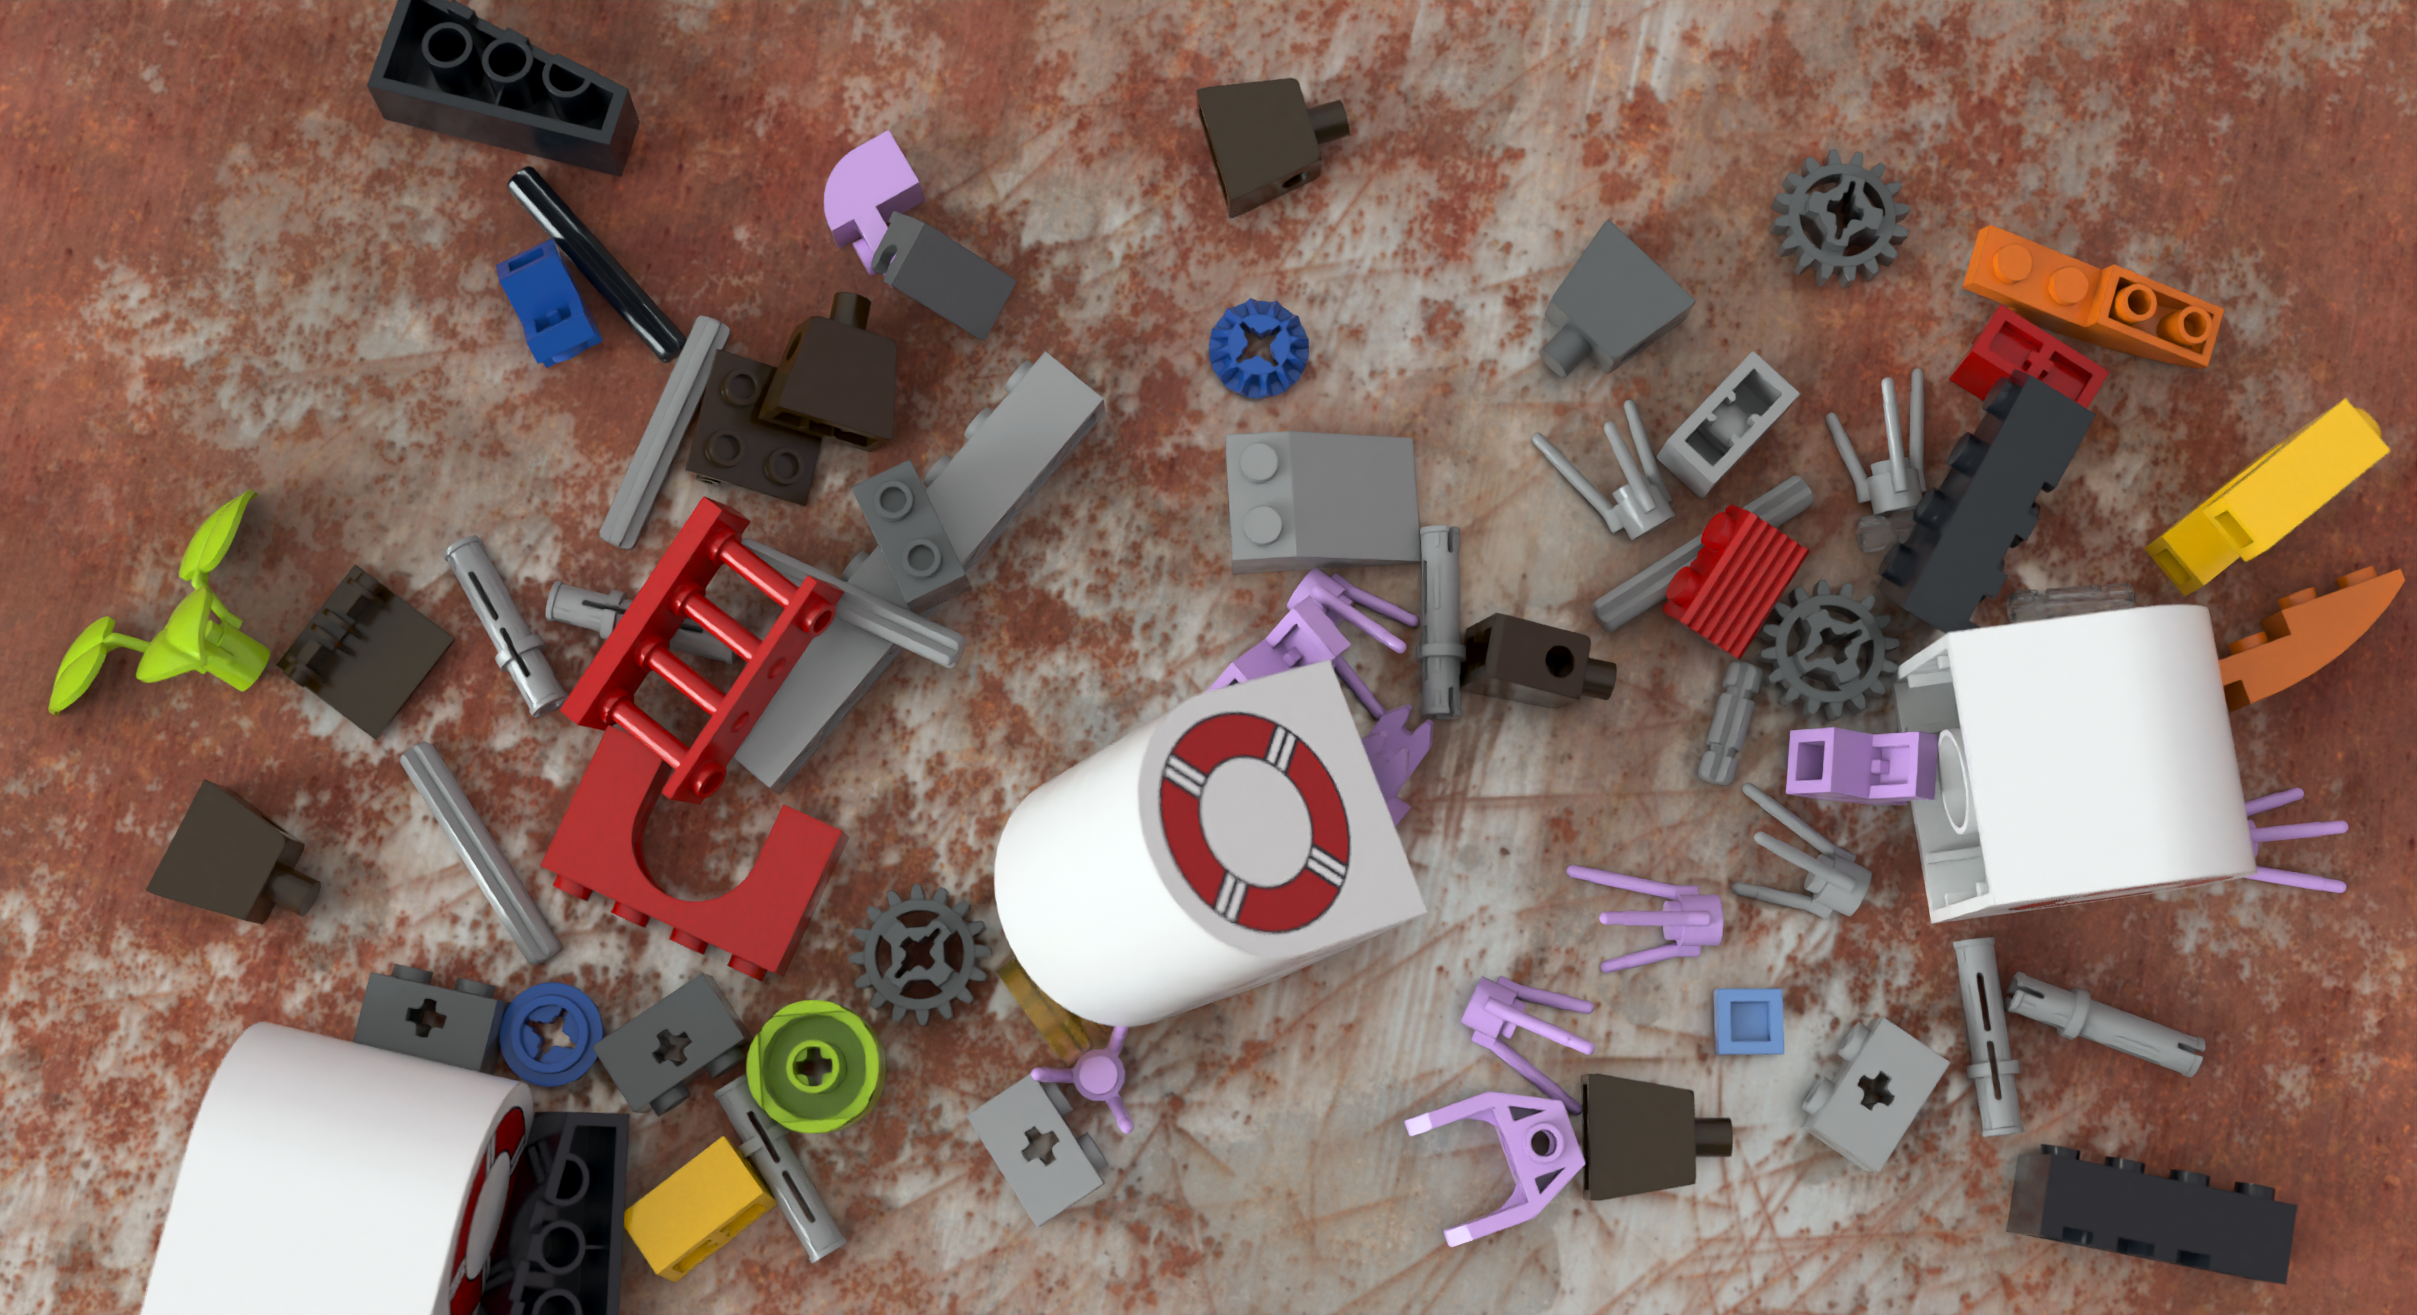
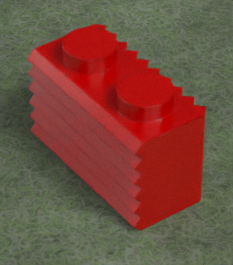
[1662,504,1810,660]

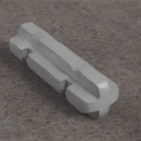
[1698,661,1763,786]

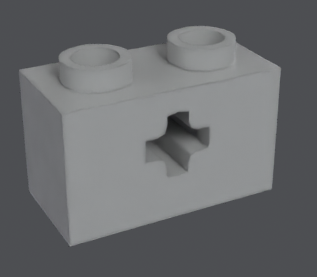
[1656,351,1800,500]
[1801,1017,1951,1172]
[966,1073,1109,1228]

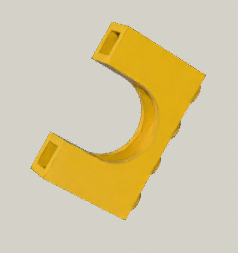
[2144,398,2391,597]

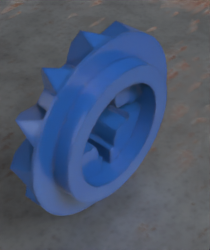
[1209,298,1309,398]
[499,982,606,1087]

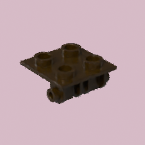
[685,349,822,506]
[276,564,456,740]

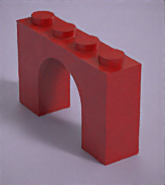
[540,725,849,982]

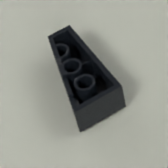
[367,0,640,177]
[1877,369,2096,634]
[477,1112,630,1315]
[2006,1144,2297,1285]

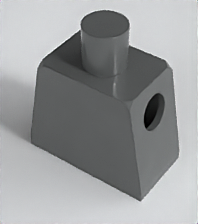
[1539,219,1696,378]

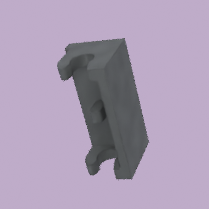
[871,211,1017,341]

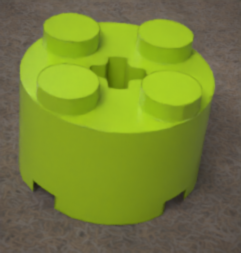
[746,1000,887,1134]

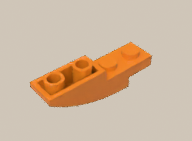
[1962,224,2224,369]
[2218,566,2405,713]

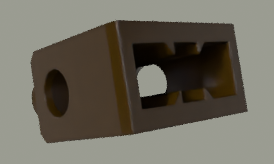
[1197,78,1350,218]
[758,292,897,452]
[1460,613,1617,709]
[146,779,321,925]
[1581,1074,1733,1201]

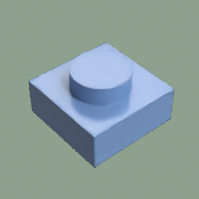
[1713,989,1784,1055]

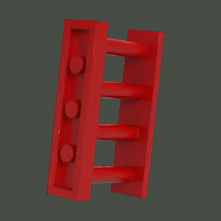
[559,496,844,805]

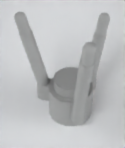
[1825,368,1927,516]
[1532,399,1676,540]
[1732,783,1872,920]

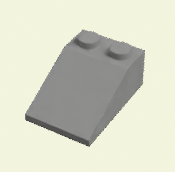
[1225,431,1421,574]

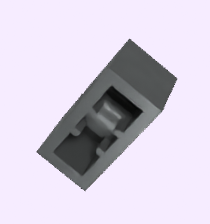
[851,459,972,614]
[353,964,510,1075]
[592,973,754,1116]

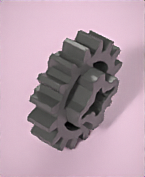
[1769,150,1910,289]
[1756,580,1900,721]
[849,884,992,1026]

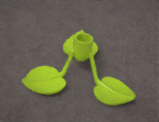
[48,489,270,717]

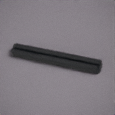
[507,166,687,363]

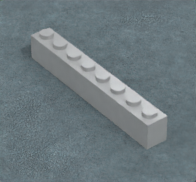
[733,351,1106,795]

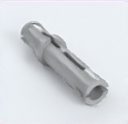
[1416,525,1466,720]
[443,535,569,718]
[545,580,737,665]
[1953,937,2024,1137]
[2004,971,2206,1078]
[713,1074,848,1264]

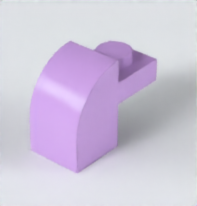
[824,130,925,288]
[1206,596,1351,692]
[1786,727,1938,805]

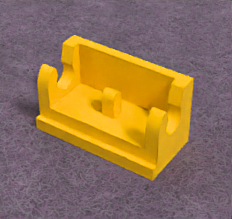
[624,1135,777,1283]

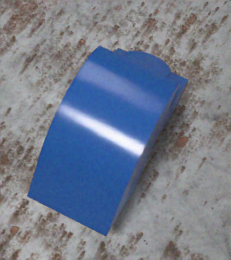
[496,238,603,368]

